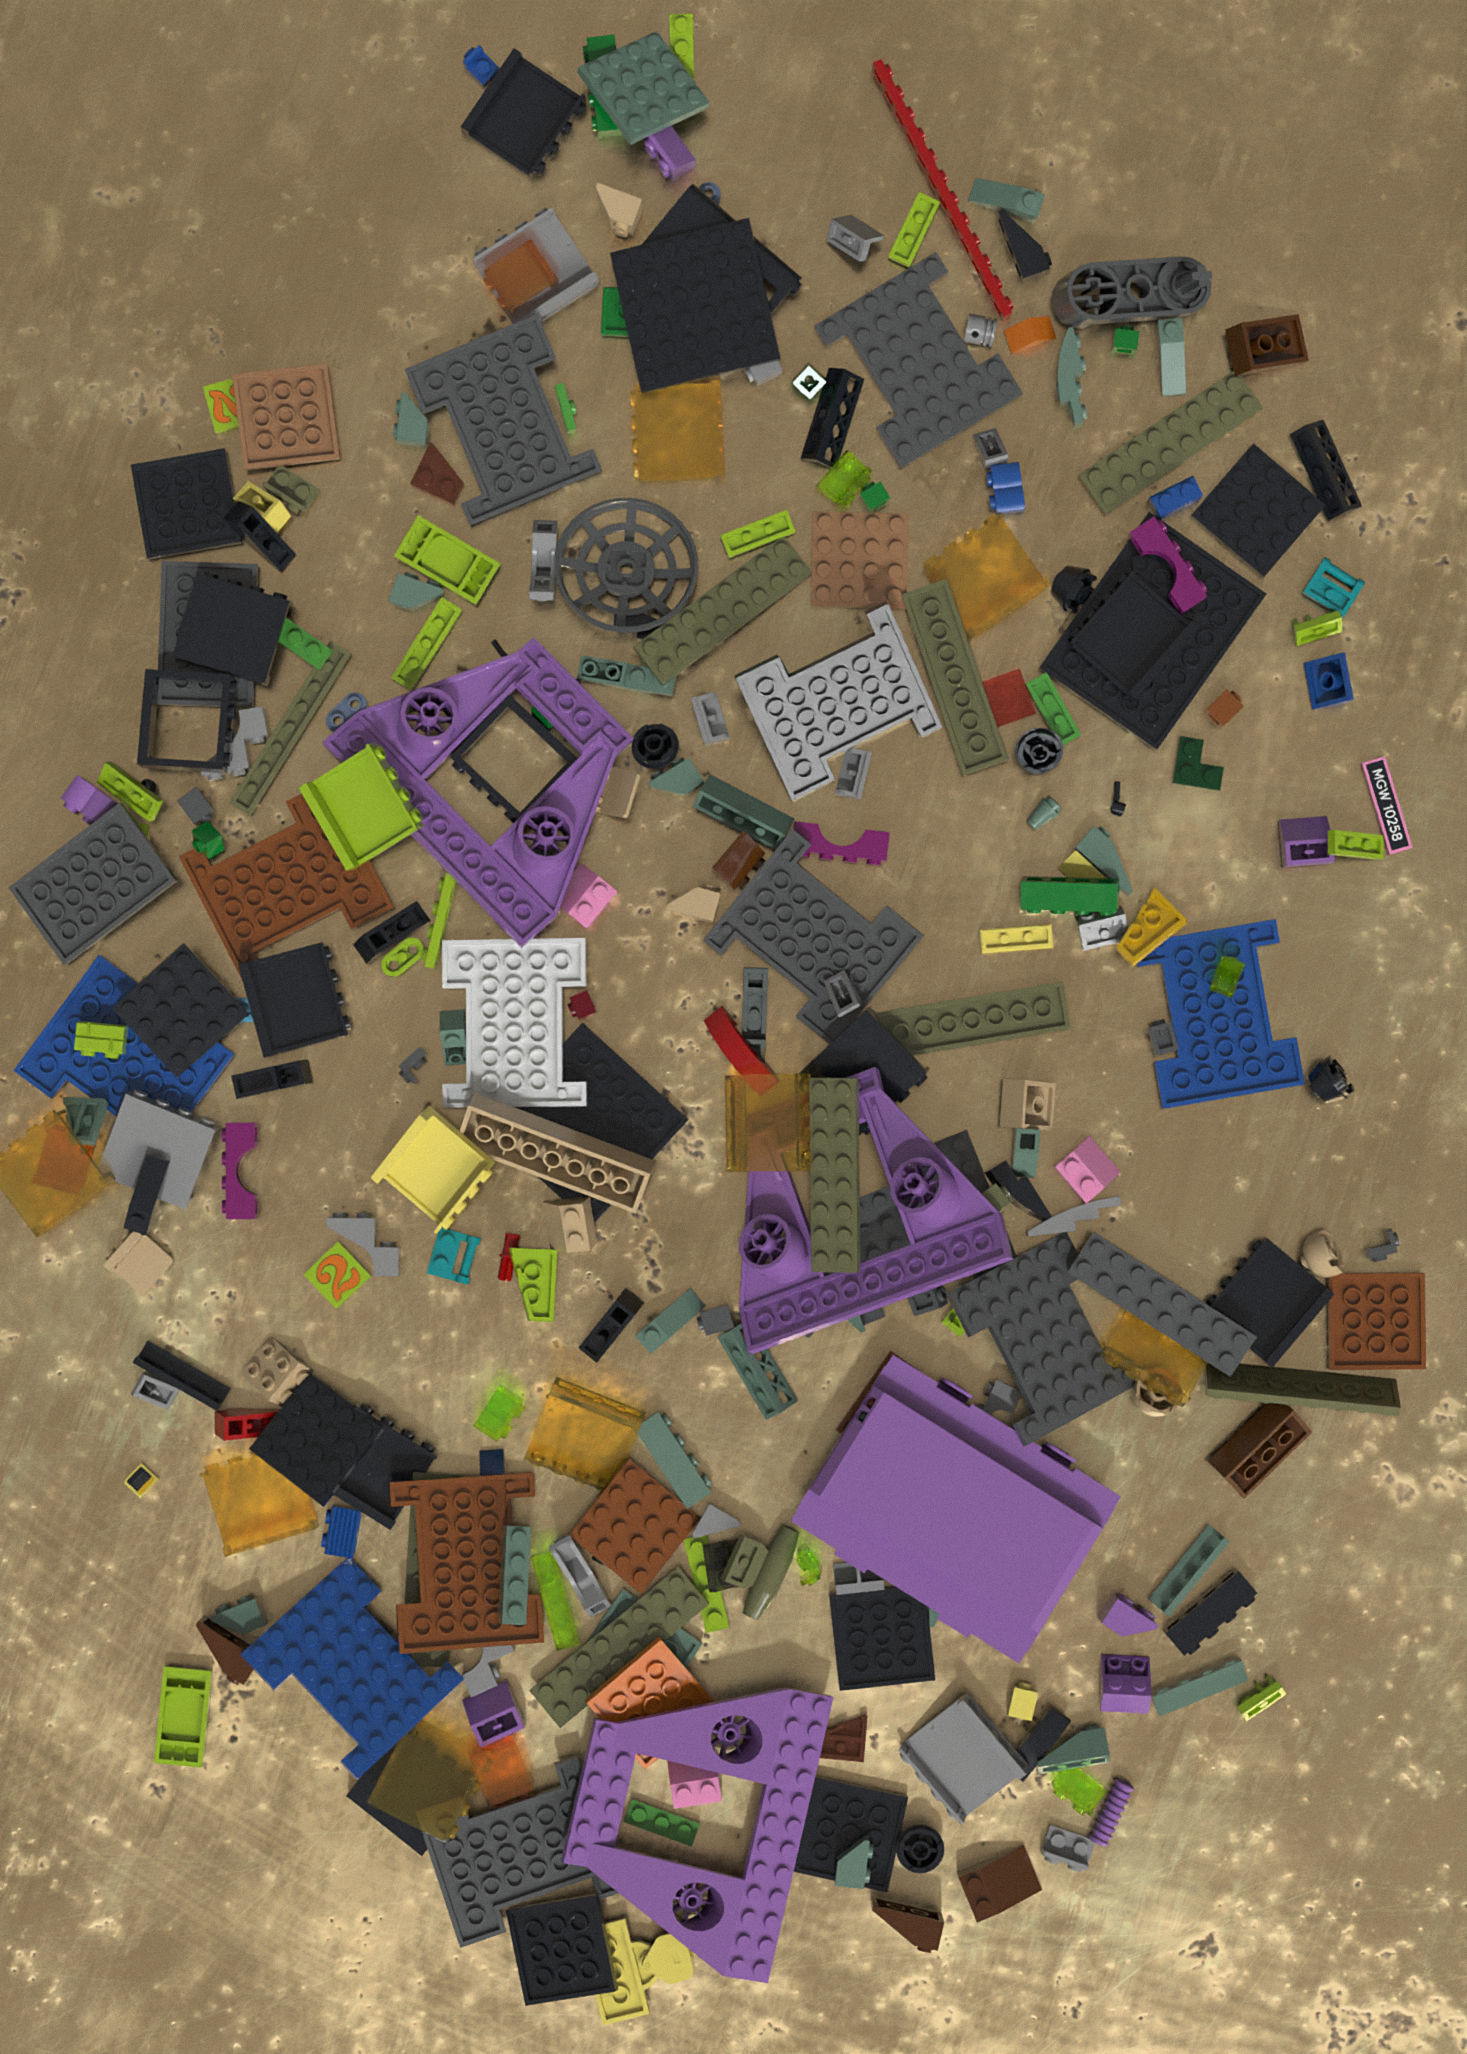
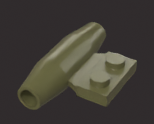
[721,1524,800,1621]

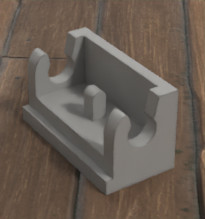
[691,692,730,746]
[835,748,872,801]

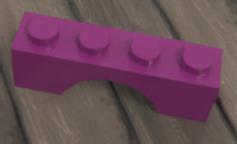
[1128,517,1207,615]
[793,821,890,866]
[222,1123,258,1219]

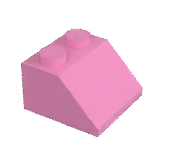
[560,863,618,930]
[1053,1136,1120,1204]
[667,1749,722,1809]

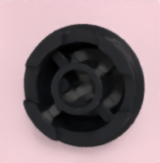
[1051,565,1097,614]
[632,723,679,770]
[1015,728,1063,774]
[1308,1055,1355,1104]
[896,1825,944,1873]

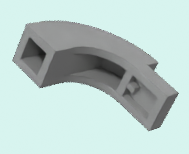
[529,520,558,601]

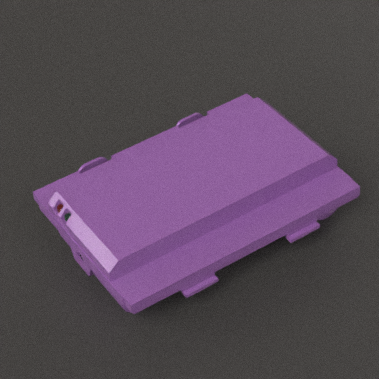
[791,1355,1121,1663]

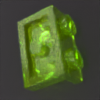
[816,450,873,507]
[796,1542,822,1586]
[1051,1768,1107,1817]

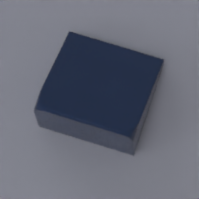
[479,1449,505,1476]

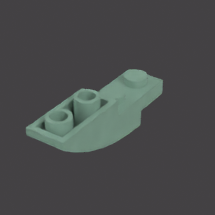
[1056,327,1087,428]
[577,655,677,696]

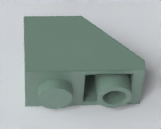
[393,393,429,447]
[388,572,445,611]
[648,757,704,797]
[440,1009,466,1066]
[1011,1128,1041,1178]
[210,1594,269,1635]
[834,1836,874,1889]

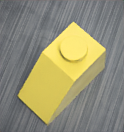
[233,481,291,533]

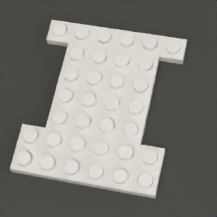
[442,938,587,1108]

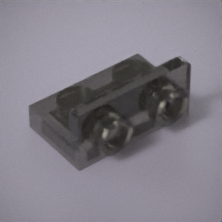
[702,1539,738,1593]

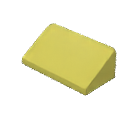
[1058,850,1106,878]

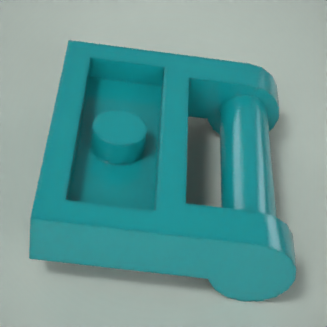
[1302,557,1365,618]
[427,1228,481,1285]

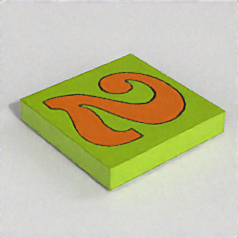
[203,379,239,434]
[303,1241,372,1309]

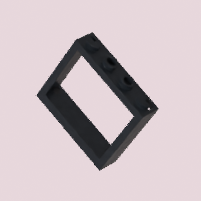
[137,669,238,773]
[450,694,578,823]

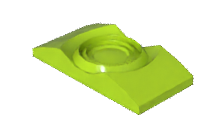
[394,515,500,605]
[154,1666,212,1768]

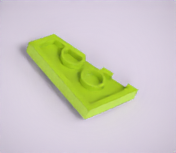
[509,1247,557,1322]

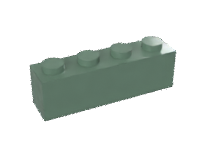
[692,774,795,850]
[634,1411,712,1509]
[498,1526,531,1625]

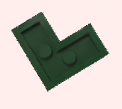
[1172,736,1224,791]

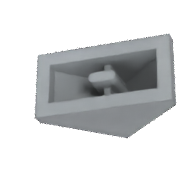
[973,428,1009,471]
[824,970,863,1017]
[131,1371,179,1410]
[692,1502,740,1538]

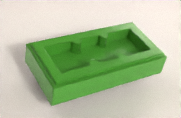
[555,383,577,435]

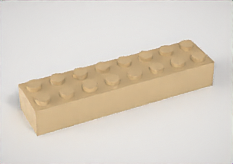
[460,1093,656,1214]

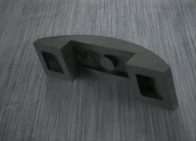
[742,967,768,1063]

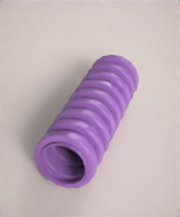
[1088,1779,1134,1847]

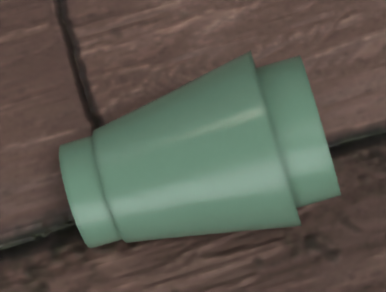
[1026,795,1062,830]

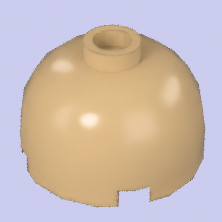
[1300,1228,1345,1278]
[1132,1367,1183,1417]

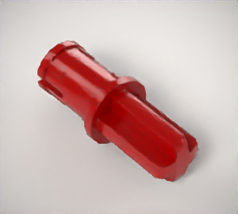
[498,1233,521,1282]

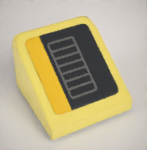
[123,1463,159,1498]

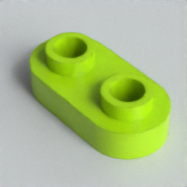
[381,938,424,977]

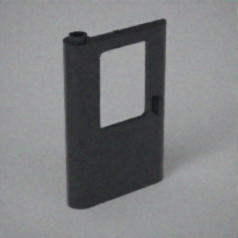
[642,184,803,315]

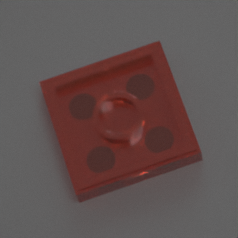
[983,668,1036,727]

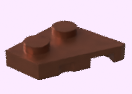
[410,442,464,506]
[820,1715,868,1762]

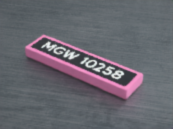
[1361,756,1413,855]

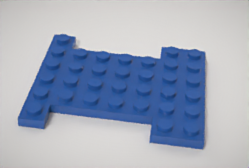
[1137,919,1305,1109]
[13,955,235,1117]
[241,1558,464,1780]

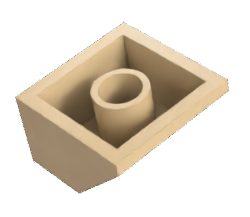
[596,182,643,238]
[666,884,721,924]
[1000,1079,1056,1131]
[543,1196,597,1253]

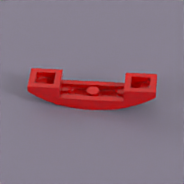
[703,1005,781,1096]

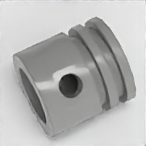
[964,313,997,347]

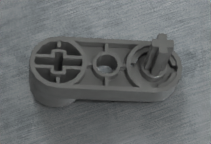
[1052,256,1212,329]

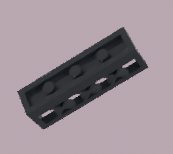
[801,368,864,469]
[1290,419,1362,521]
[132,1340,231,1410]

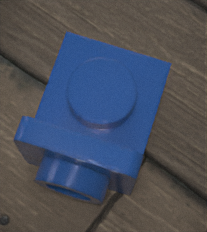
[463,45,500,87]

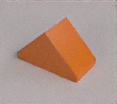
[1004,316,1057,354]

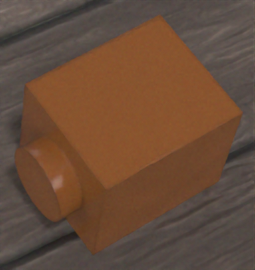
[1204,689,1244,729]

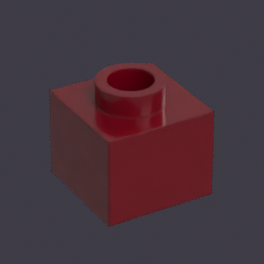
[567,990,597,1020]

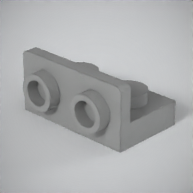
[1075,905,1128,951]
[1040,1824,1095,1872]

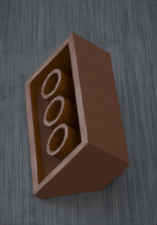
[1208,1403,1312,1499]

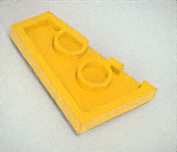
[1117,887,1187,967]

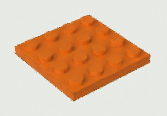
[585,1636,715,1770]

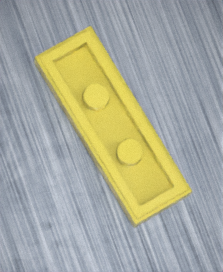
[979,924,1053,954]

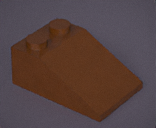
[1225,314,1309,376]
[712,831,766,891]
[196,1615,254,1685]
[957,1845,1042,1923]
[870,1896,944,1953]

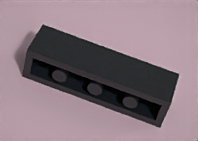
[1163,1569,1257,1656]

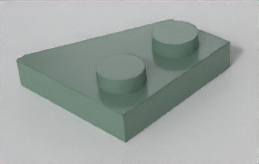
[63,1097,109,1145]

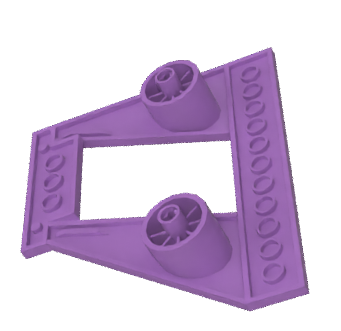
[322,637,634,948]
[739,1067,1013,1354]
[561,1687,833,1983]

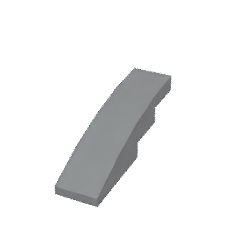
[1026,1196,1122,1236]

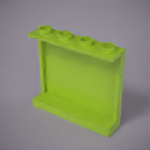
[299,743,424,871]

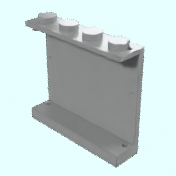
[472,207,600,324]
[96,1089,220,1209]
[898,1692,1030,1824]

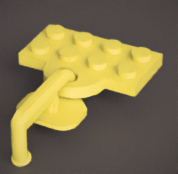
[595,1917,696,2026]

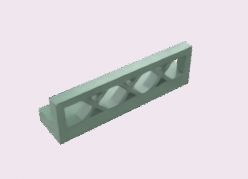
[717,1323,798,1420]
[1148,1524,1230,1617]
[1151,1657,1248,1717]

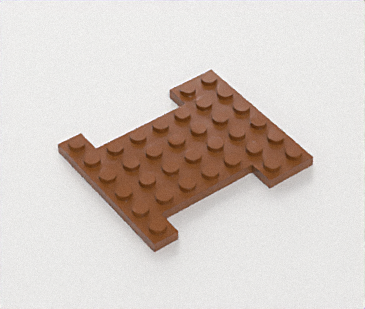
[179,793,394,979]
[389,1472,544,1654]

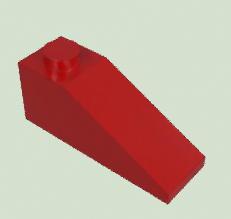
[215,1408,280,1441]

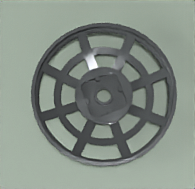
[554,498,698,633]

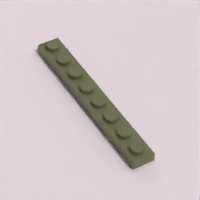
[229,640,351,816]

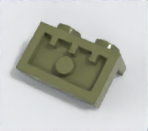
[262,466,320,515]

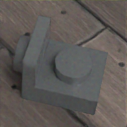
[1146,1019,1179,1056]
[398,1047,427,1084]
[908,1285,948,1316]

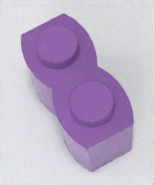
[61,775,118,825]

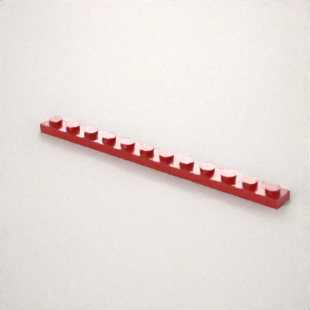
[872,59,1013,322]

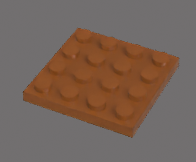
[1327,1273,1426,1370]
[567,1458,701,1594]

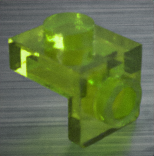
[1209,956,1245,998]

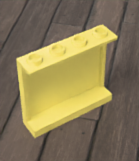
[371,1106,495,1234]

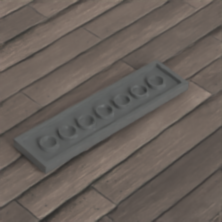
[1067,1231,1257,1377]

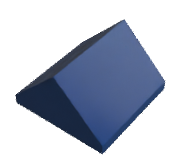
[1304,652,1354,710]

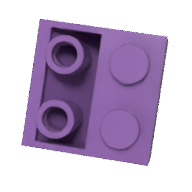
[644,126,696,182]
[1279,816,1335,868]
[1097,1593,1158,1637]
[1099,1655,1152,1714]
[462,1680,526,1748]

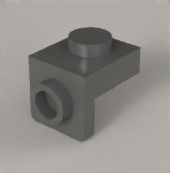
[1364,1228,1400,1262]

